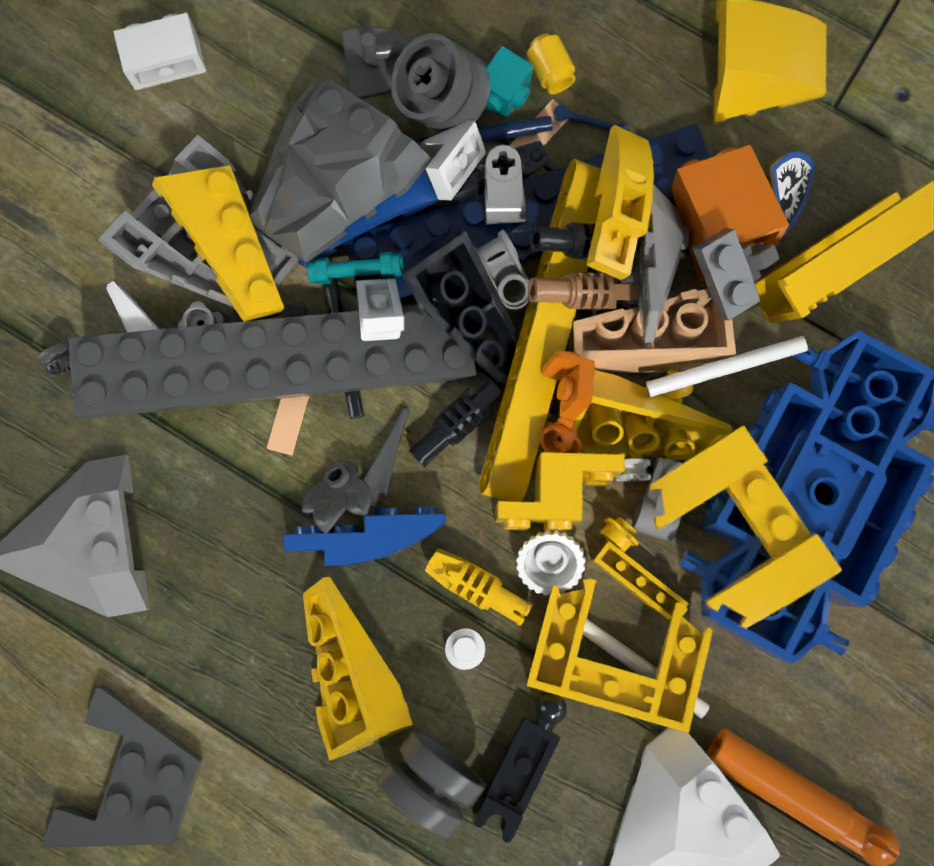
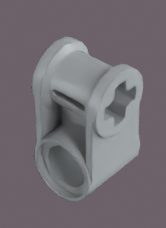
[484,145,526,224]
[474,230,529,309]

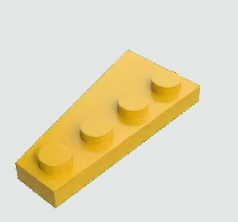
[152,165,284,322]

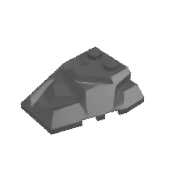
[249,79,431,263]

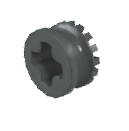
[37,343,71,378]

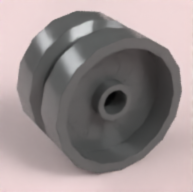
[391,33,490,132]
[377,729,486,838]

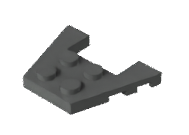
[42,686,203,848]

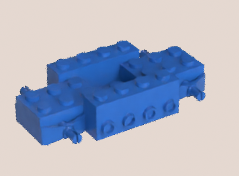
[679,330,934,664]

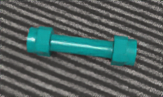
[307,252,404,284]

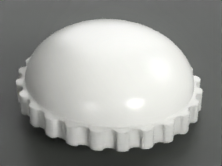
[516,530,585,595]

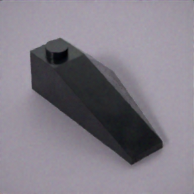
[402,231,519,388]

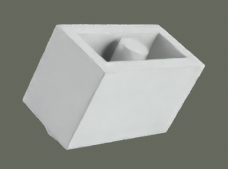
[113,13,207,90]

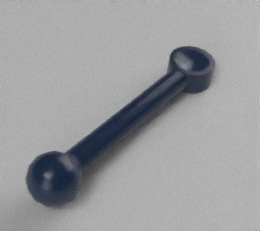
[553,105,629,131]

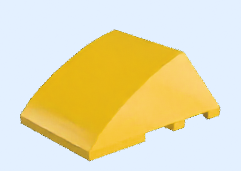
[713,0,826,125]

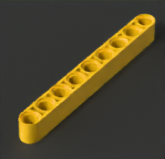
[479,159,601,502]

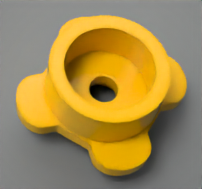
[600,517,639,553]

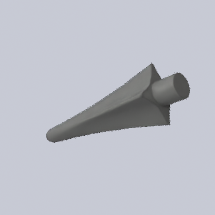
[363,407,409,509]

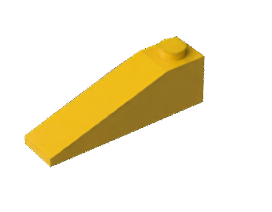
[303,577,413,761]

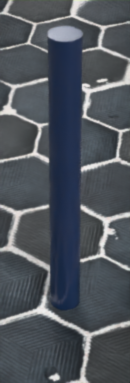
[413,116,553,147]

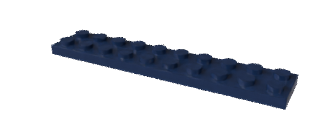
[344,124,711,302]

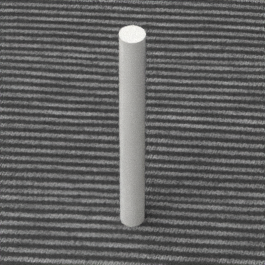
[646,336,808,397]
[583,619,710,718]

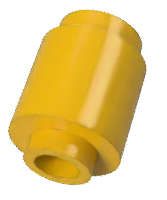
[526,33,576,94]

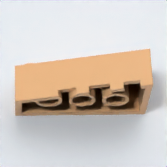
[568,288,736,373]

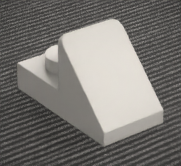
[421,121,486,200]
[356,278,404,341]

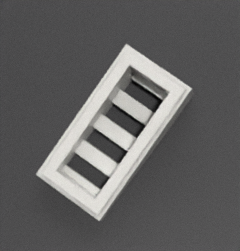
[106,281,160,332]

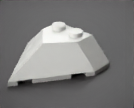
[610,727,780,866]

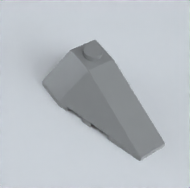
[632,184,689,343]

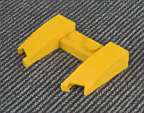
[649,425,842,628]
[527,579,713,733]

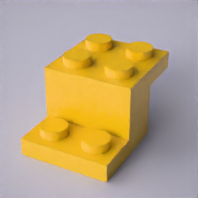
[495,452,625,532]

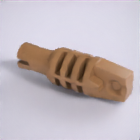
[528,272,639,309]

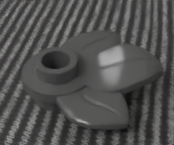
[302,461,371,534]

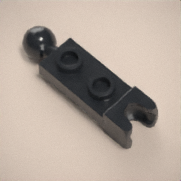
[473,692,567,843]

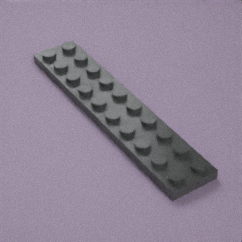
[68,305,476,420]

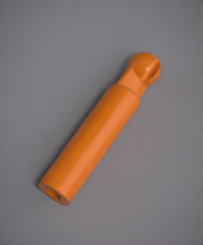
[706,728,900,866]

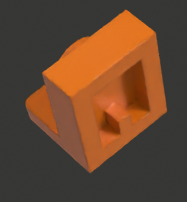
[542,350,595,421]

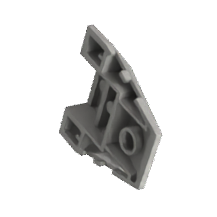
[98,135,299,307]

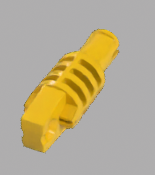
[425,548,532,626]

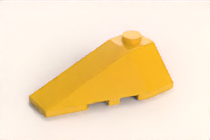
[569,370,733,461]

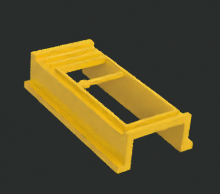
[754,178,934,323]

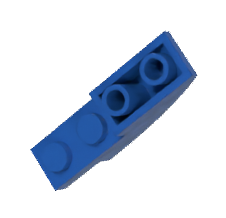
[284,507,446,567]

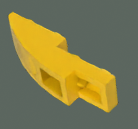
[586,125,654,280]

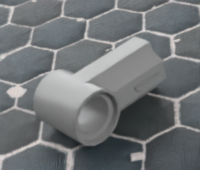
[632,457,683,542]

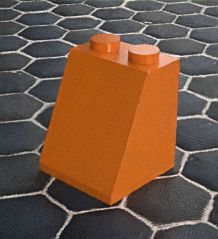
[671,145,789,283]

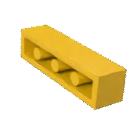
[591,541,689,622]

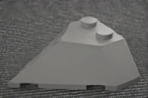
[0,455,150,617]

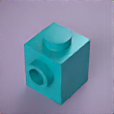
[484,46,534,118]

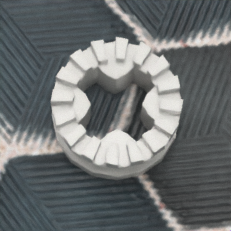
[616,459,651,482]

